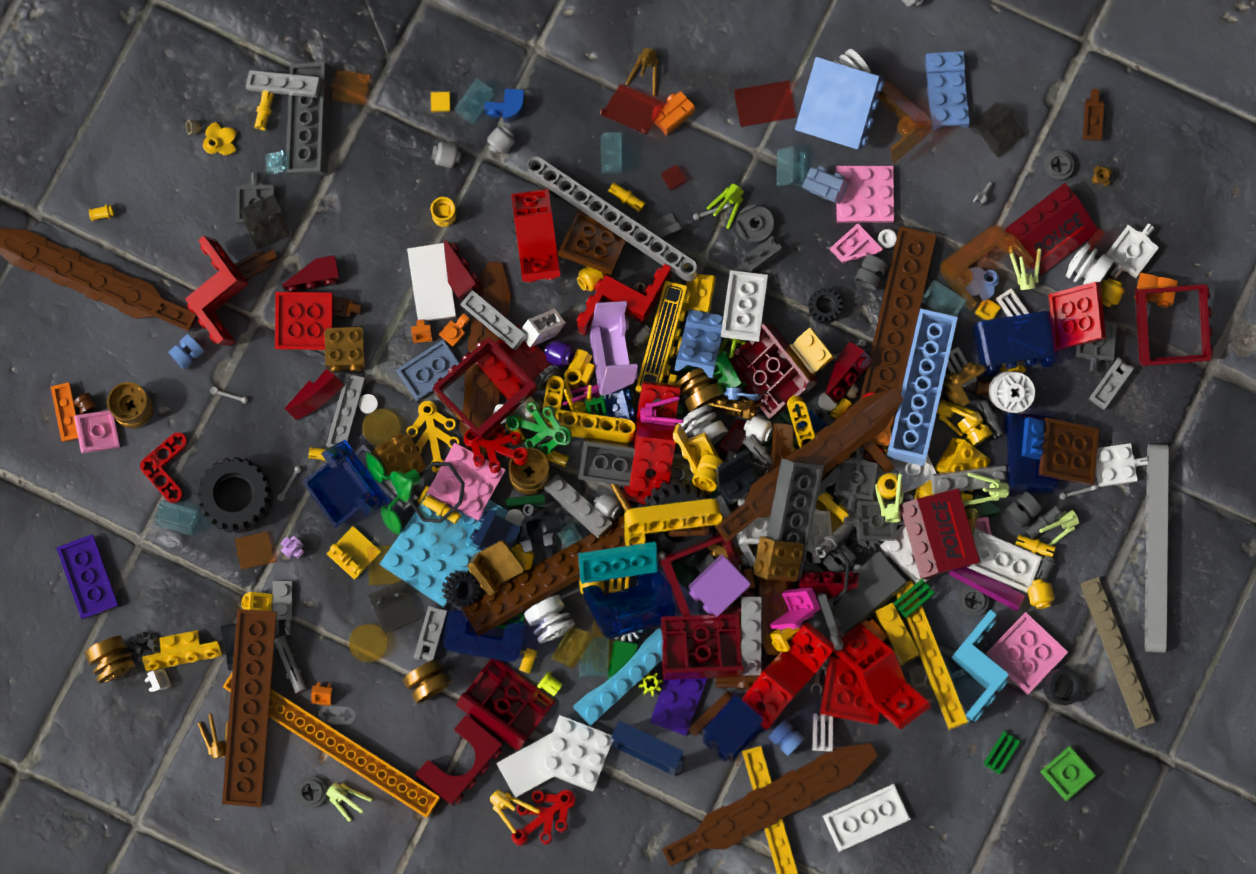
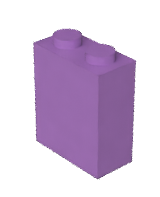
[689,554,751,616]

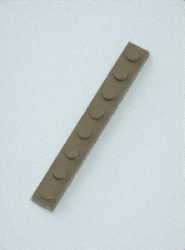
[1080,577,1155,729]

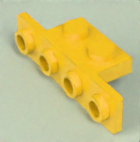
[673,424,720,495]
[142,630,222,671]

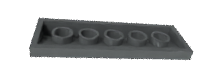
[285,62,332,176]
[578,438,694,486]
[766,458,824,579]
[795,551,908,650]

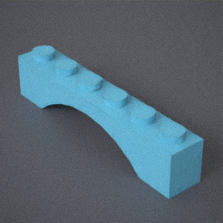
[573,628,662,725]

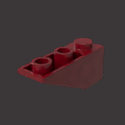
[443,239,482,300]
[282,255,340,292]
[826,342,873,404]
[799,571,859,602]

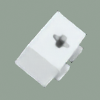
[521,309,566,347]

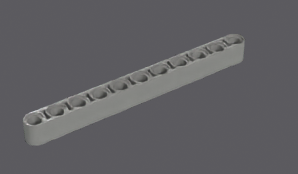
[527,157,698,281]
[1145,444,1169,653]

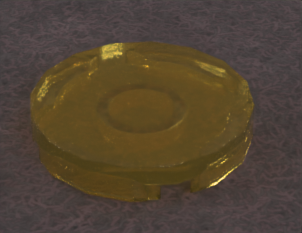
[362,409,401,446]
[349,624,388,663]

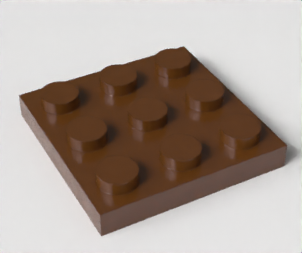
[558,210,630,275]
[1039,418,1099,486]

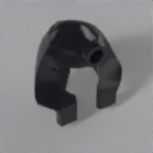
[517,504,561,558]

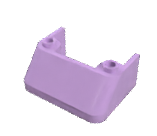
[590,301,638,395]

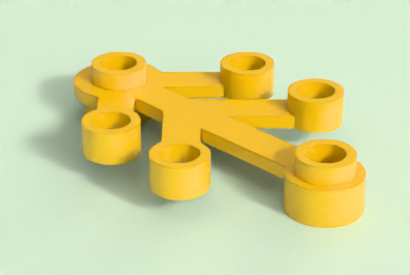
[406,401,459,474]

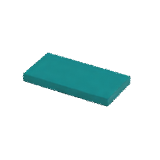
[578,542,658,584]

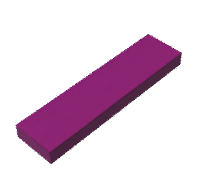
[949,567,1025,611]

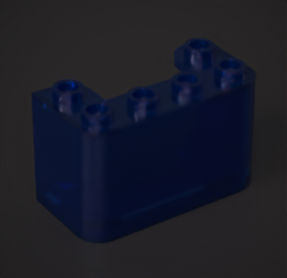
[972,311,1059,376]
[443,609,529,662]
[702,694,764,763]

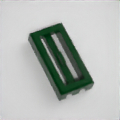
[506,494,546,509]

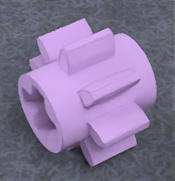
[280,536,304,559]

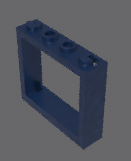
[610,720,685,777]

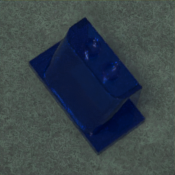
[302,440,390,528]

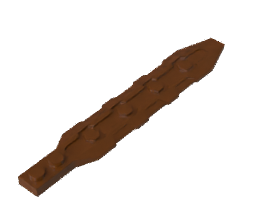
[0,228,197,332]
[459,262,511,459]
[715,388,903,542]
[758,423,794,656]
[661,743,877,867]

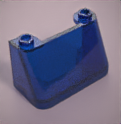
[1004,412,1058,494]
[582,571,675,639]

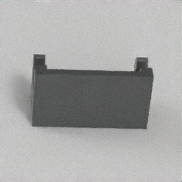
[740,236,782,273]

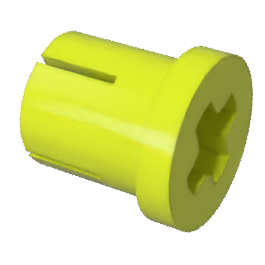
[537,671,563,696]

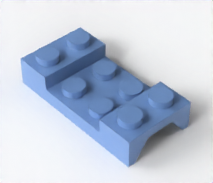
[925,51,969,130]
[675,309,723,378]

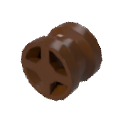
[74,392,98,414]

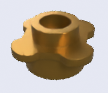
[1091,166,1112,186]

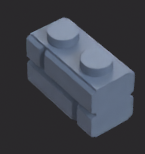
[802,166,849,204]

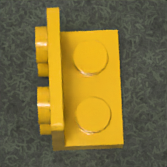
[934,438,991,492]

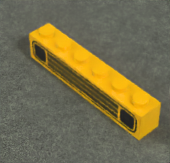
[636,281,691,394]

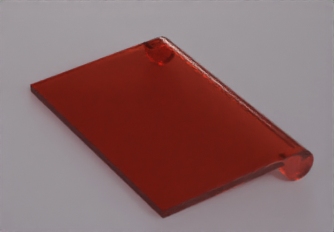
[734,80,796,127]
[600,84,665,135]

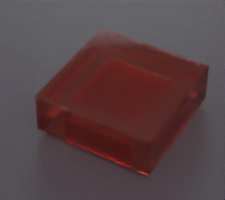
[660,164,686,191]
[1088,228,1105,251]

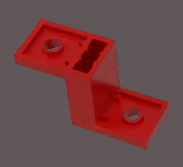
[511,189,560,282]
[185,236,249,346]
[576,264,671,336]
[629,381,680,492]
[738,621,835,730]
[833,624,931,730]

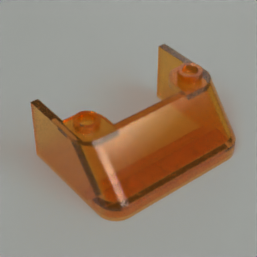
[878,80,932,164]
[940,225,1034,312]

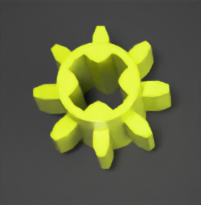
[639,672,662,697]

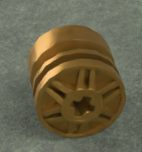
[675,368,726,412]
[107,382,153,429]
[509,447,549,495]
[84,635,136,684]

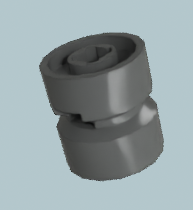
[854,255,888,290]
[1005,492,1042,528]
[821,543,857,572]

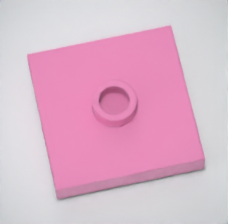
[74,410,120,453]

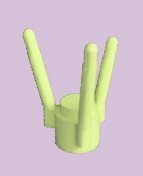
[1008,247,1041,290]
[964,472,1009,506]
[875,473,904,523]
[1038,510,1079,546]
[326,782,373,821]

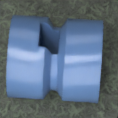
[168,334,204,370]
[768,719,805,756]

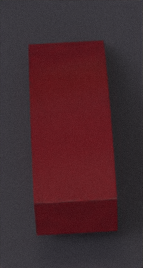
[284,369,344,420]
[716,419,746,462]

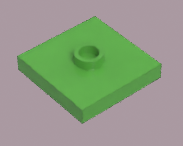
[1040,746,1096,801]

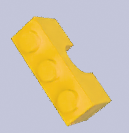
[874,603,920,666]

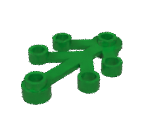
[506,401,572,455]

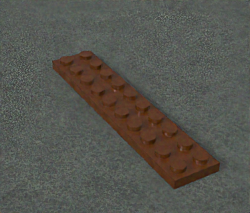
[860,226,936,416]
[462,514,626,636]
[222,609,277,807]

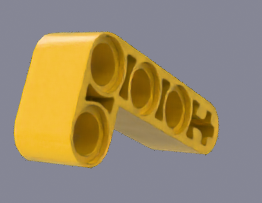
[787,395,815,448]

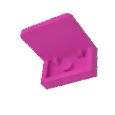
[770,588,821,630]

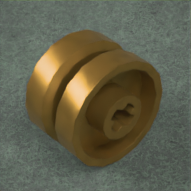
[402,658,453,704]

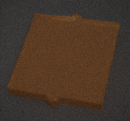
[332,70,370,105]
[235,531,274,570]

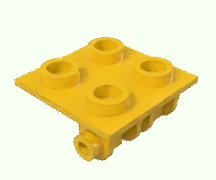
[327,526,381,580]

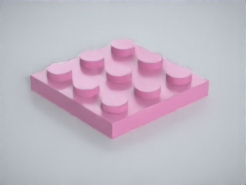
[836,166,894,223]
[427,443,505,521]
[985,612,1068,695]

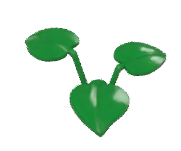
[366,451,421,536]

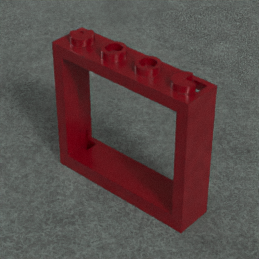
[1135,283,1214,366]
[433,337,537,441]
[659,534,754,616]

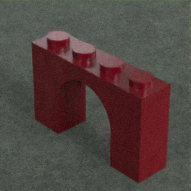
[415,715,503,806]

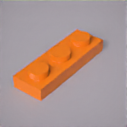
[50,382,78,443]

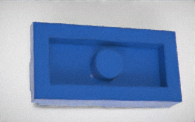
[1022,417,1045,460]

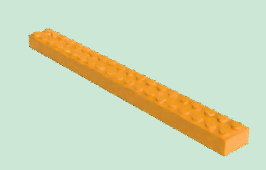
[223,673,440,818]

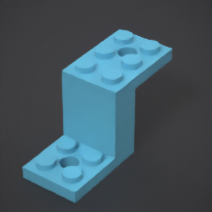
[950,610,1009,724]

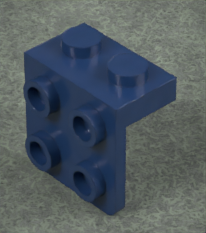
[470,509,520,551]

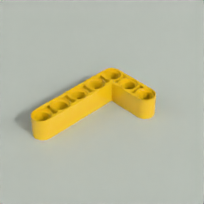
[542,376,635,444]
[624,499,722,546]

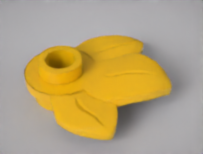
[203,122,236,155]

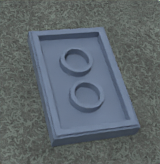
[396,339,459,402]

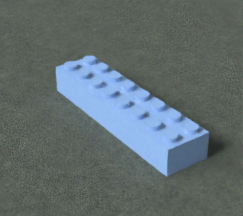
[887,309,958,466]

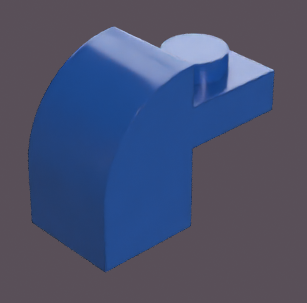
[484,89,524,123]

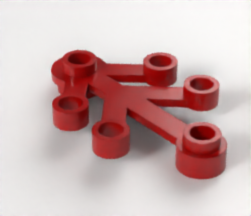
[464,425,529,473]
[512,790,575,846]

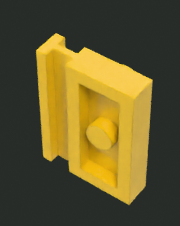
[684,274,716,313]
[789,327,834,375]

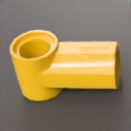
[564,349,592,389]

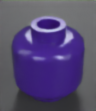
[545,340,574,368]

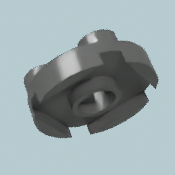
[736,205,774,244]

